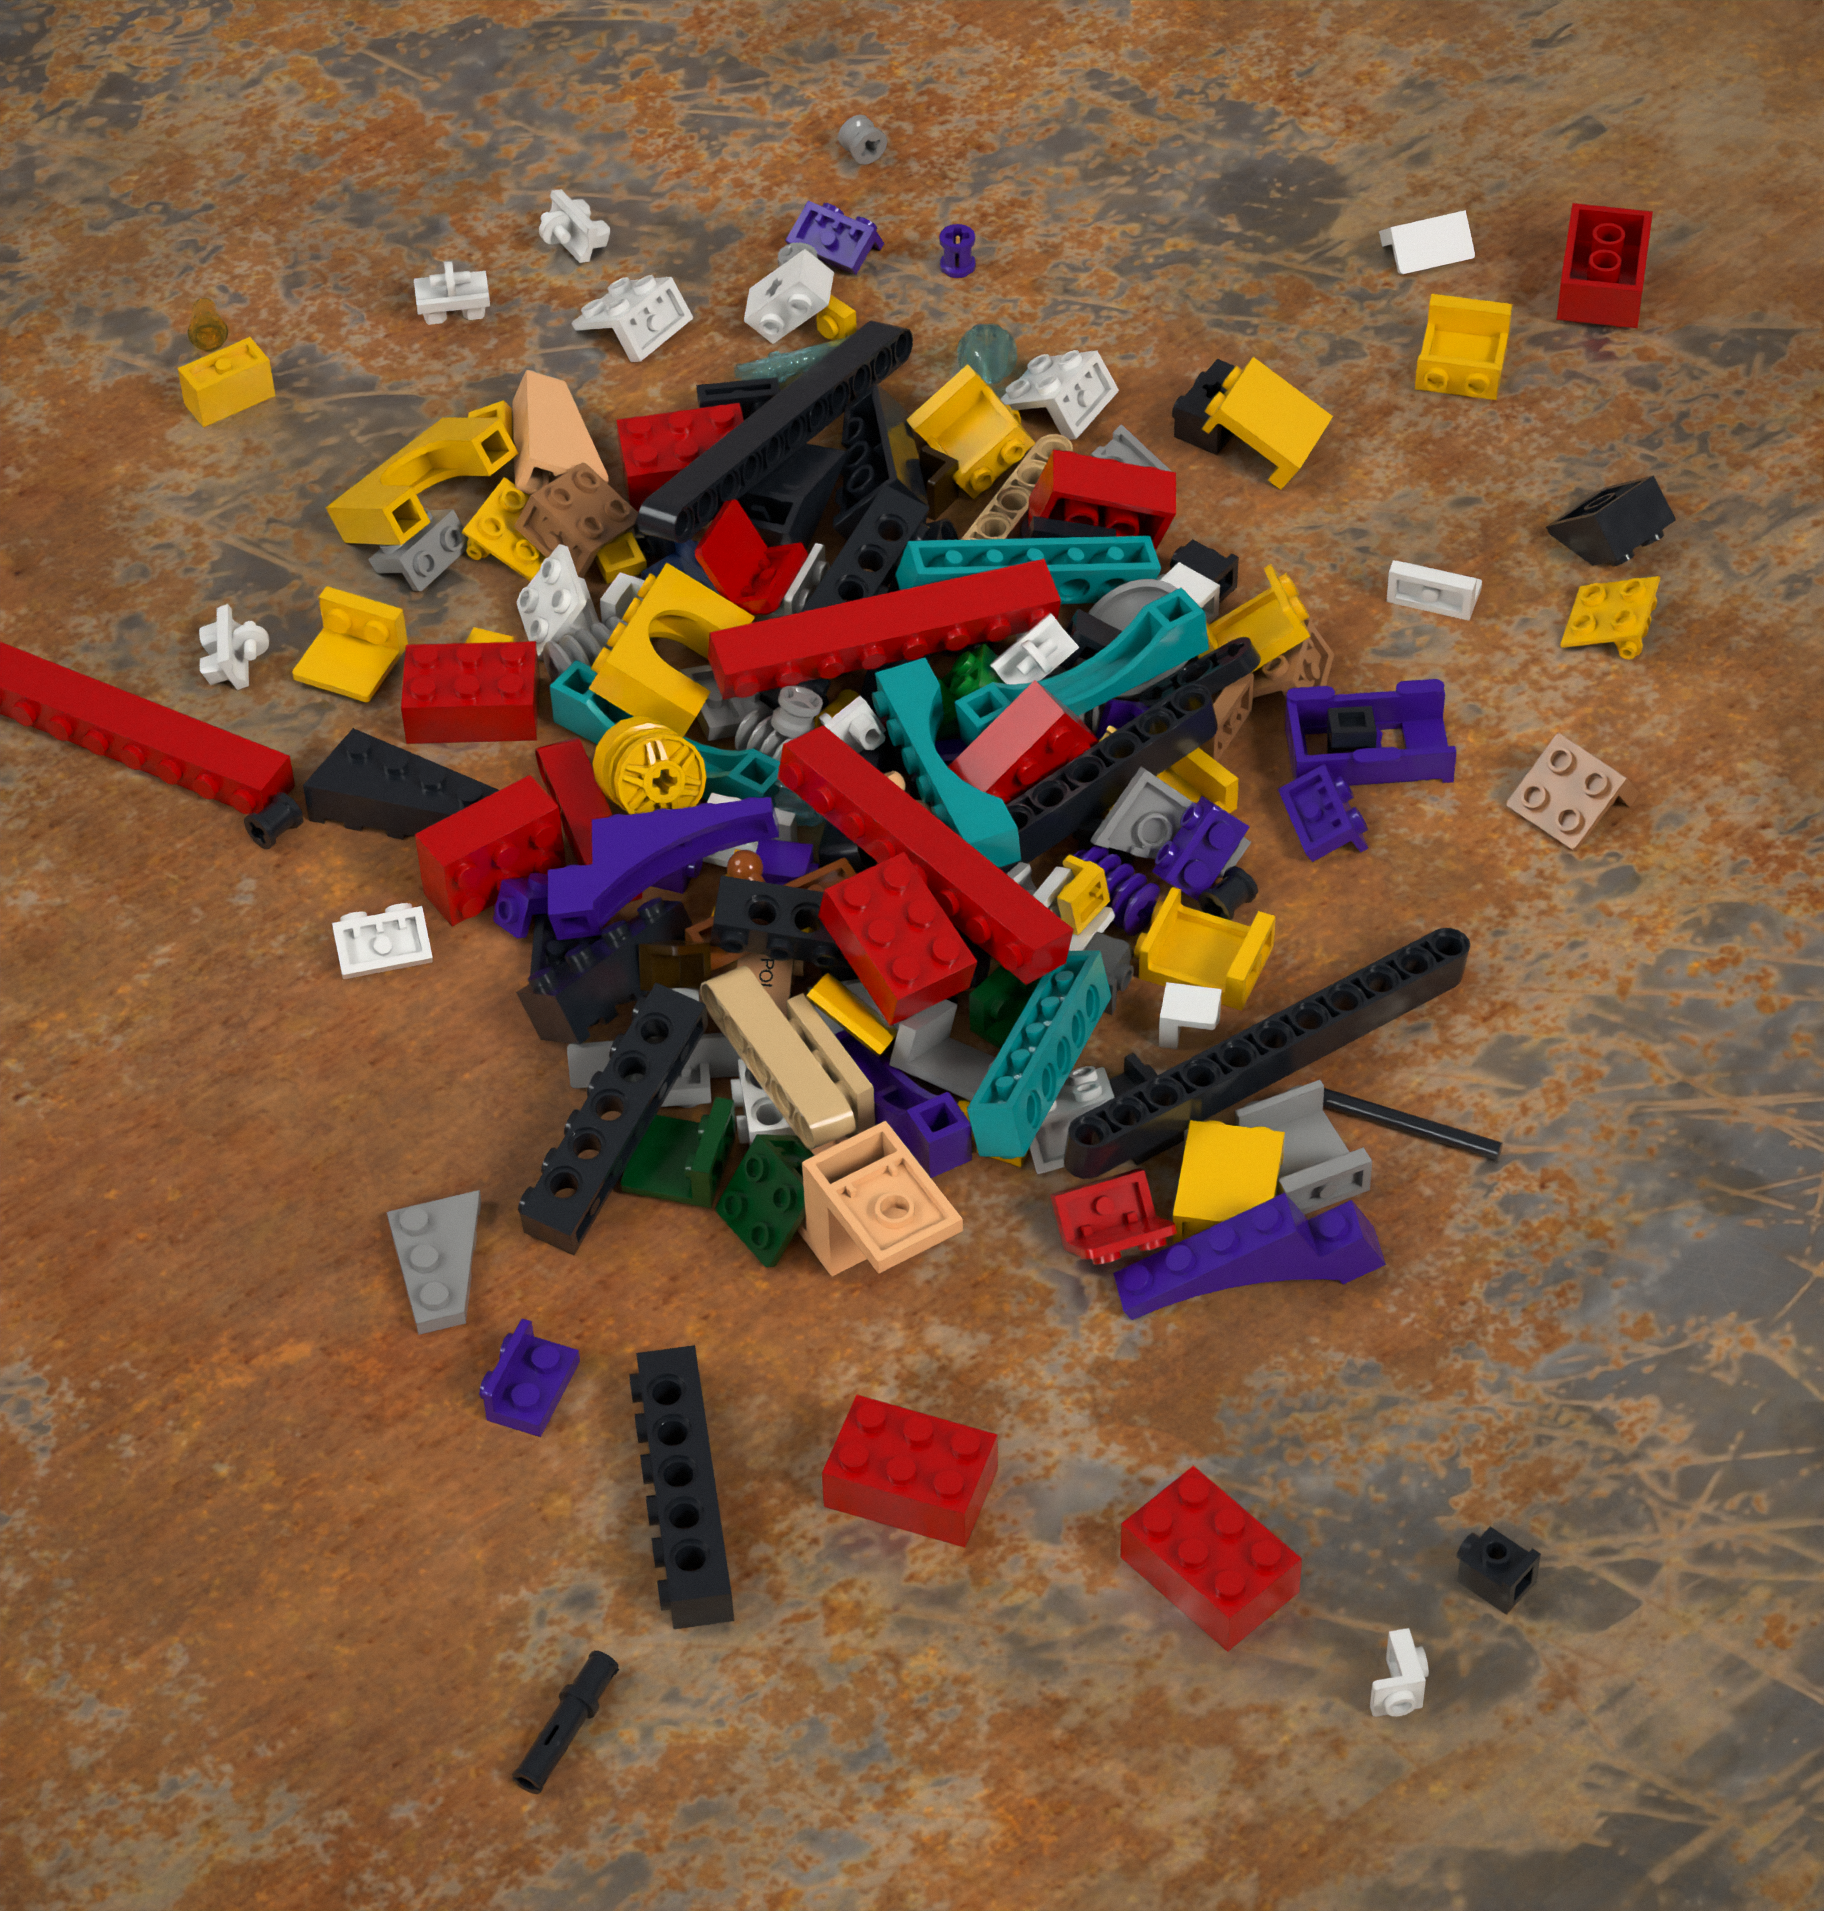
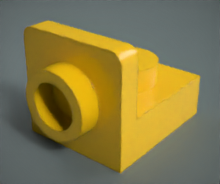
[1057,855,1110,935]

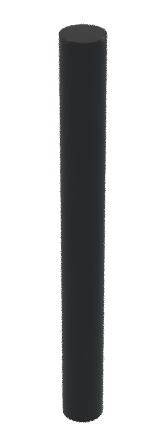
[1323,1088,1503,1160]

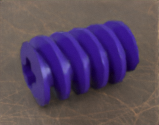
[1073,845,1160,936]

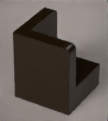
[919,445,959,521]
[639,940,711,991]

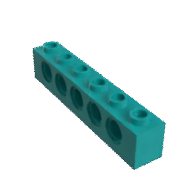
[895,536,1161,604]
[967,950,1112,1159]

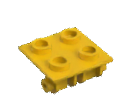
[461,477,546,582]
[1560,576,1660,659]

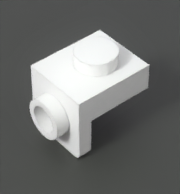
[1370,1628,1429,1717]

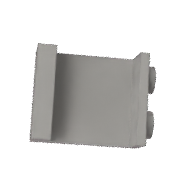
[889,999,996,1101]
[1234,1080,1372,1215]

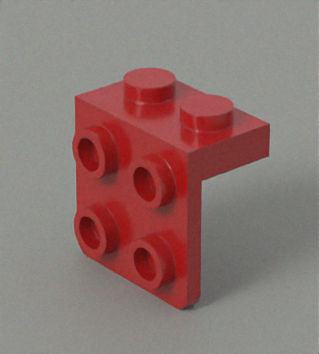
[695,499,809,615]
[1050,1168,1177,1264]

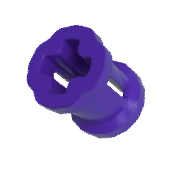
[939,224,976,278]

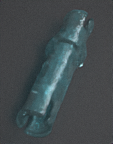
[734,335,851,384]

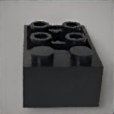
[713,443,848,551]

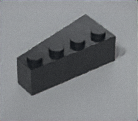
[832,383,929,541]
[303,728,499,840]
[516,897,693,1045]

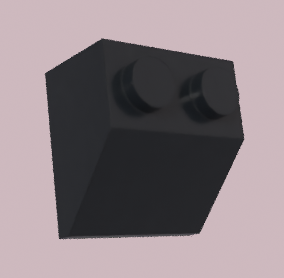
[1546,475,1676,567]

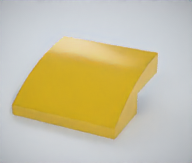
[806,973,898,1057]

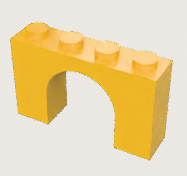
[325,417,519,545]
[588,562,755,737]

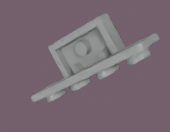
[567,1033,741,1108]

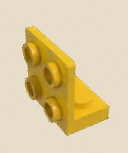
[292,586,408,702]

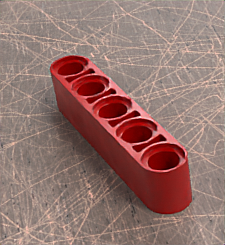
[535,737,642,903]

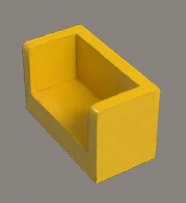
[177,337,276,428]

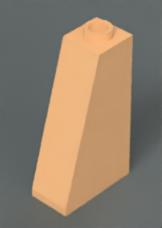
[512,370,609,495]

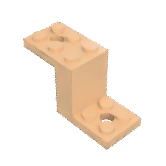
[797,1121,963,1276]

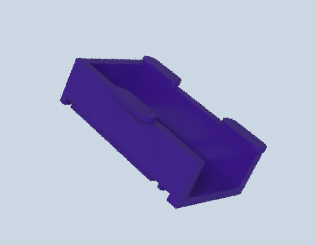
[1285,679,1457,786]

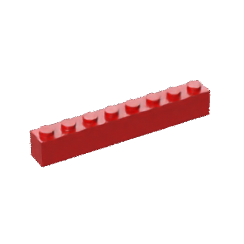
[708,559,1061,700]
[0,642,295,814]
[777,725,1074,985]

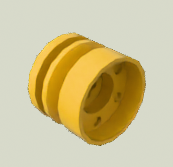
[593,716,707,815]

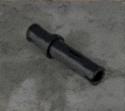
[512,1650,619,1794]

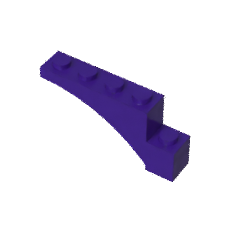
[548,797,779,940]
[834,1030,972,1178]
[1113,1193,1386,1320]

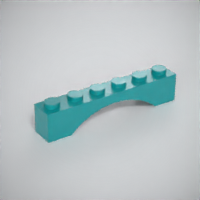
[955,587,1209,746]
[872,658,1021,868]
[550,660,792,810]

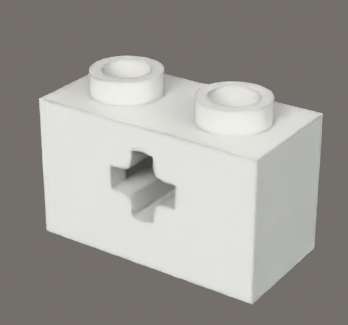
[744,249,834,344]

